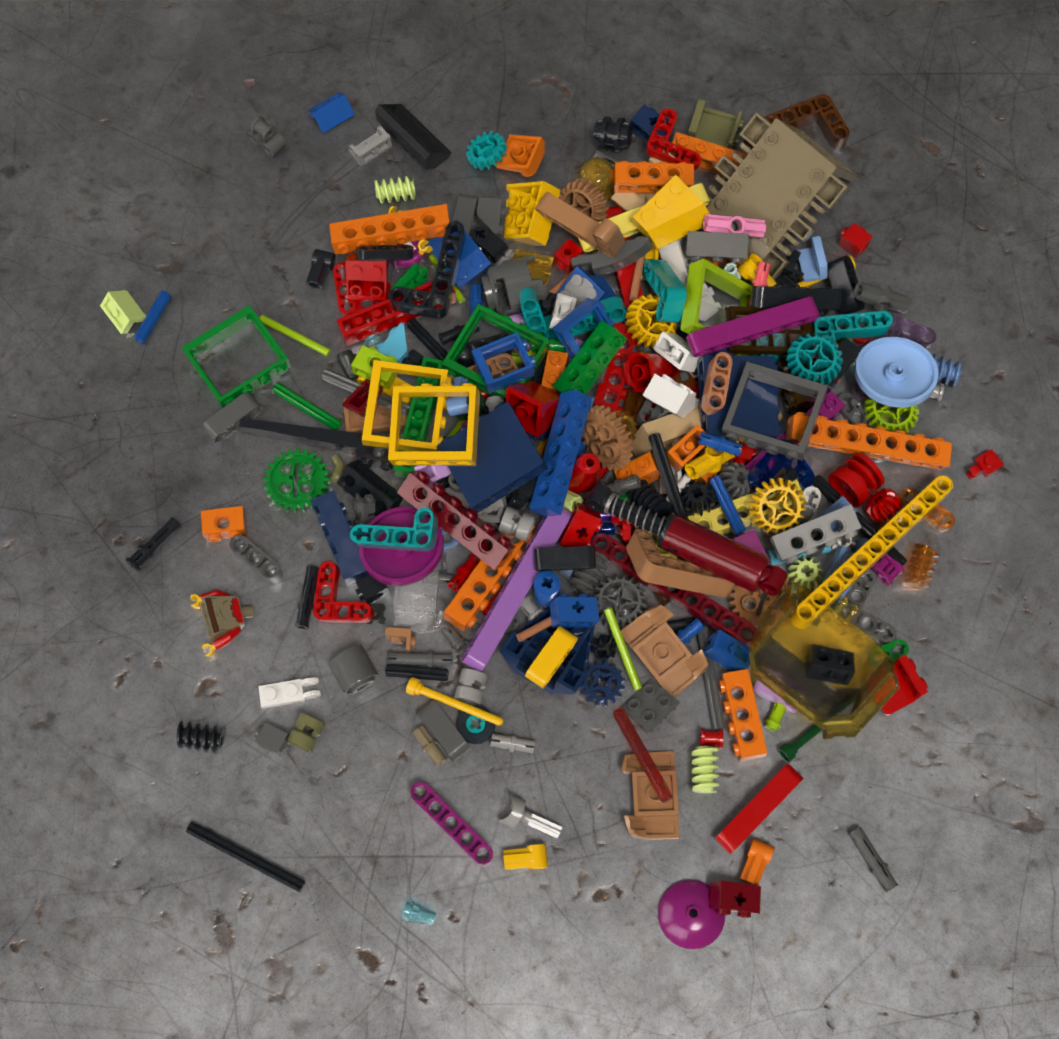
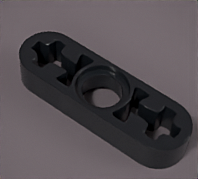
[356,245,414,261]

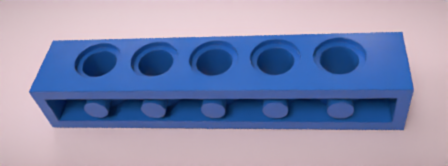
[529,390,592,517]

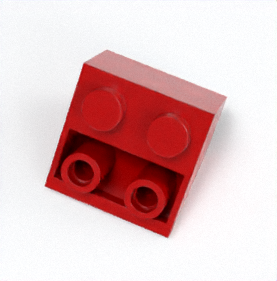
[346,253,389,301]

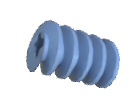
[932,354,962,387]

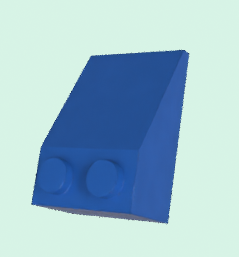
[427,220,492,291]

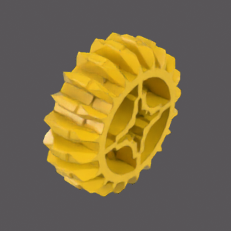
[624,294,678,349]
[749,478,806,535]

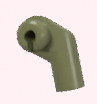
[330,454,346,484]

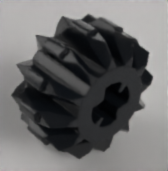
[681,480,716,516]

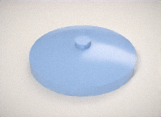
[854,337,939,407]

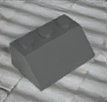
[686,231,752,264]

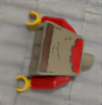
[190,589,254,657]

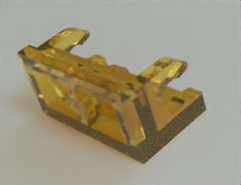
[512,249,554,286]

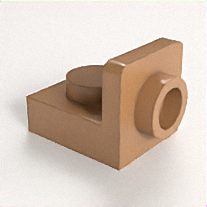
[385,627,416,652]

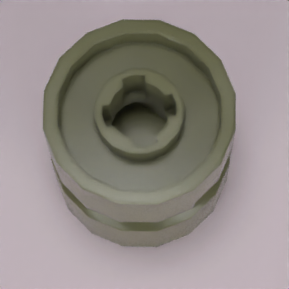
[286,713,325,753]

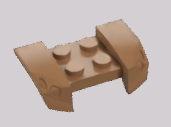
[620,605,708,697]
[622,751,680,840]

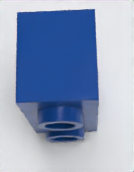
[550,594,600,628]

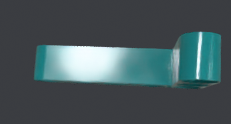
[519,288,627,340]

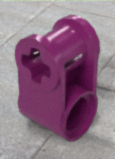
[870,548,904,587]

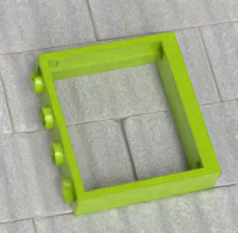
[680,259,752,356]

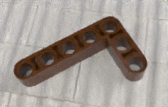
[744,94,850,150]

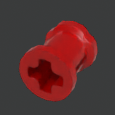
[700,728,723,749]

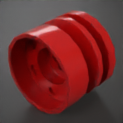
[828,452,885,508]

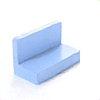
[797,236,827,282]

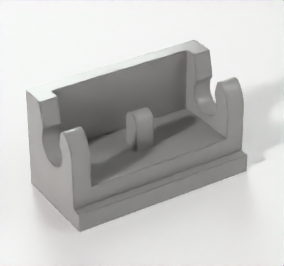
[348,125,392,167]

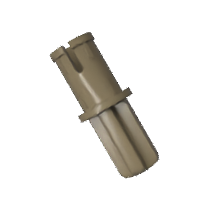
[413,725,448,767]

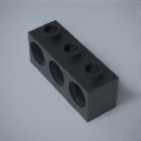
[337,460,403,516]

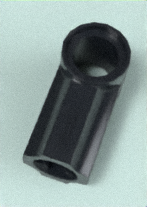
[306,249,336,290]

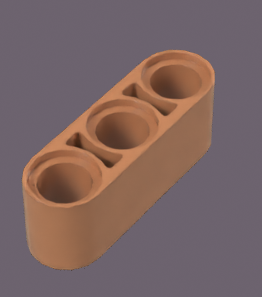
[701,352,732,415]

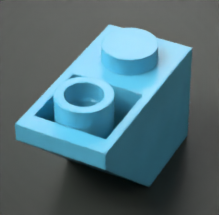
[376,323,408,364]

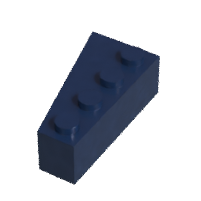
[310,490,369,586]

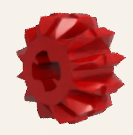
[865,488,902,523]

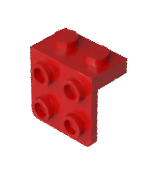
[865,654,928,716]

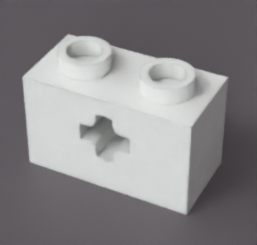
[653,331,702,372]

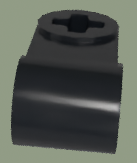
[471,226,508,263]

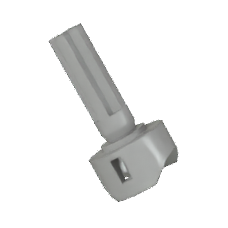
[498,794,563,838]

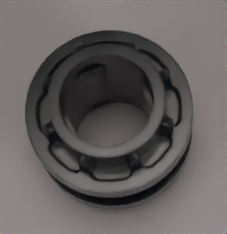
[593,116,633,152]

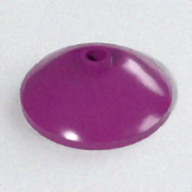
[658,880,725,949]

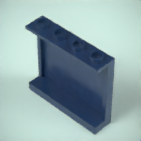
[697,355,782,439]
[437,401,549,513]

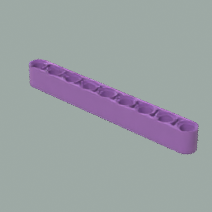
[461,507,572,672]

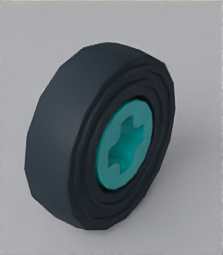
[456,705,495,744]

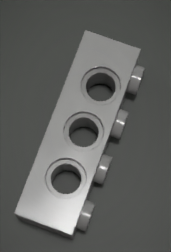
[770,504,862,564]

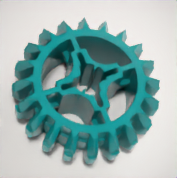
[786,332,843,384]

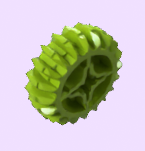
[864,396,920,434]

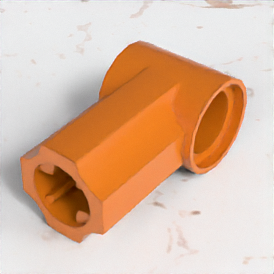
[739,838,775,885]

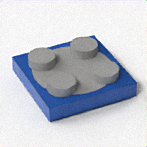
[556,266,608,308]

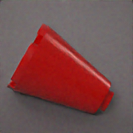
[623,351,677,393]
[568,453,600,494]

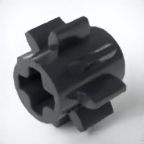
[590,634,617,661]

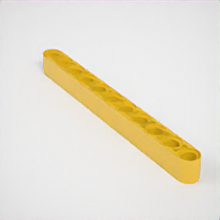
[791,475,953,629]

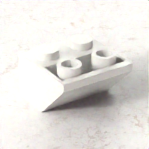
[642,374,700,418]

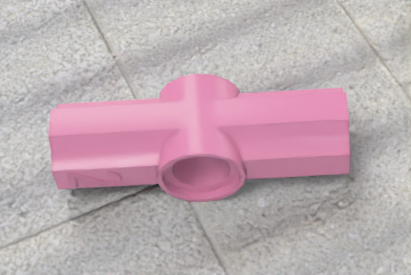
[703,214,766,238]

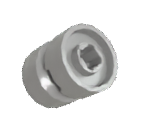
[498,506,536,542]
[454,668,488,706]

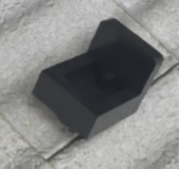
[782,250,804,284]

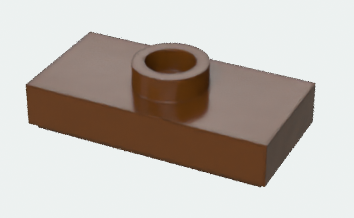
[620,388,647,427]

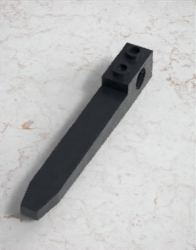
[239,419,394,472]

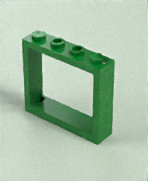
[442,304,550,403]
[181,305,291,408]

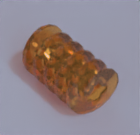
[903,543,940,591]

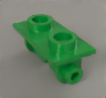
[390,263,429,290]

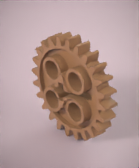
[582,405,634,471]
[728,577,798,634]

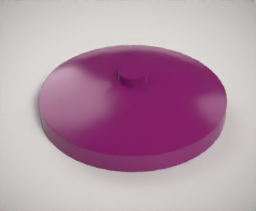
[359,507,444,586]

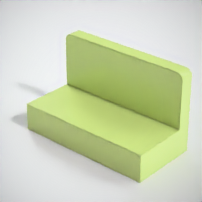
[100,290,146,334]

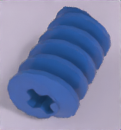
[534,571,561,607]

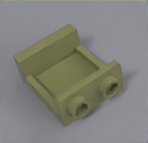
[688,99,745,149]

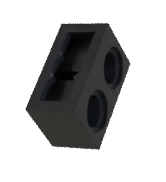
[805,644,855,686]

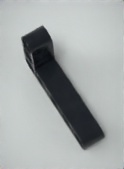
[389,221,465,319]

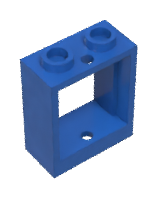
[552,298,614,359]
[472,332,536,393]

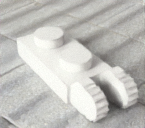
[258,677,321,708]

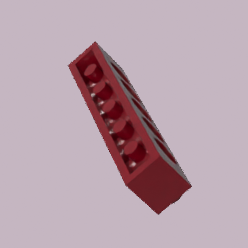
[397,470,515,570]

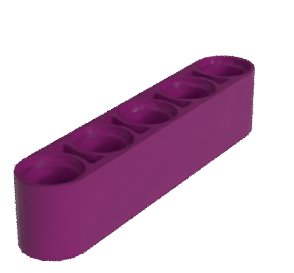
[410,782,494,867]

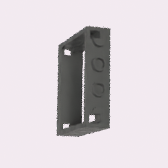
[722,362,828,461]

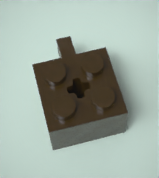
[777,356,816,416]

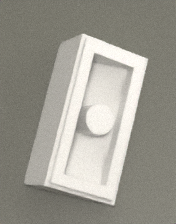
[549,293,577,329]

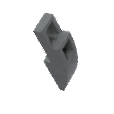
[571,236,652,277]

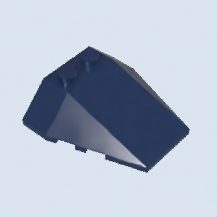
[500,607,595,694]

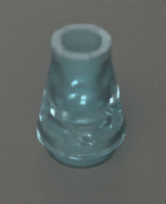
[401,901,436,925]

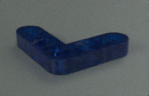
[748,439,815,489]

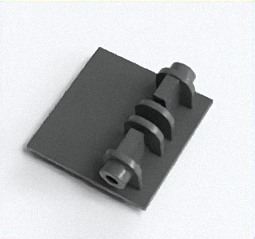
[620,678,680,734]

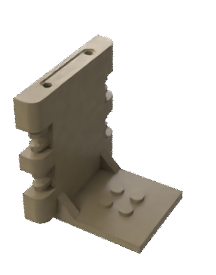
[706,112,857,281]

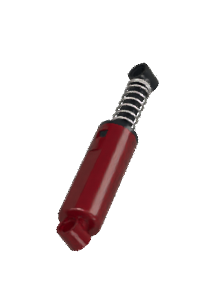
[585,483,788,596]

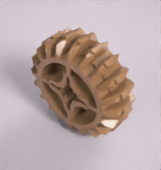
[559,179,608,223]

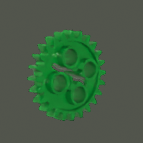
[263,448,331,514]

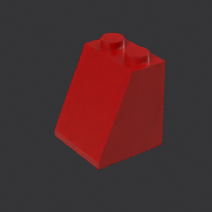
[505,381,560,437]

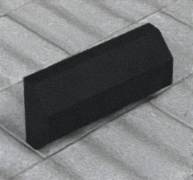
[375,104,452,169]

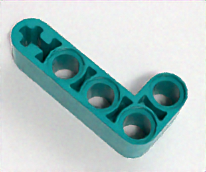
[643,259,687,323]
[813,311,893,359]
[350,507,438,552]

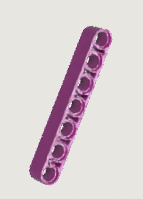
[686,297,821,357]

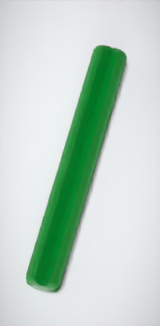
[272,382,342,430]

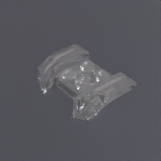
[393,552,448,634]

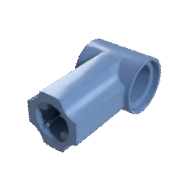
[446,376,469,416]

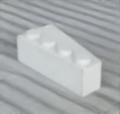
[659,238,722,321]

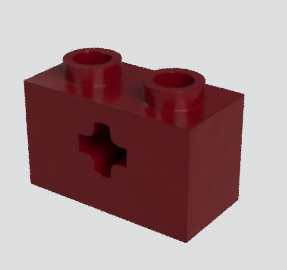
[709,880,761,918]

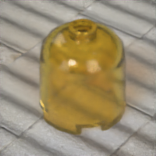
[577,157,614,204]

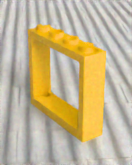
[362,360,452,451]
[388,383,480,466]

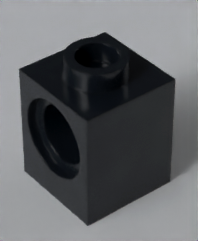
[355,574,390,604]

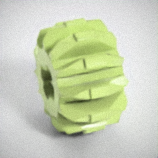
[788,555,824,592]

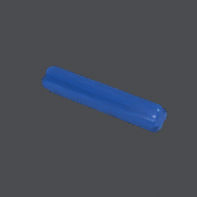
[134,290,171,344]
[709,475,746,535]

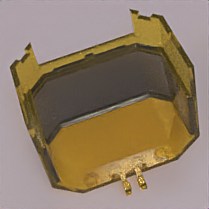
[749,581,900,739]

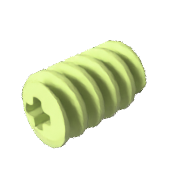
[375,176,416,204]
[691,746,720,793]

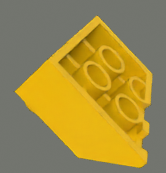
[631,175,710,249]
[504,181,561,246]

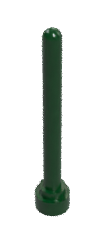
[778,692,862,763]

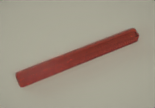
[613,708,672,803]

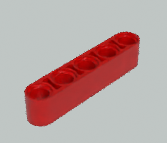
[715,763,804,855]

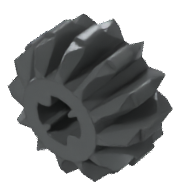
[719,462,754,498]

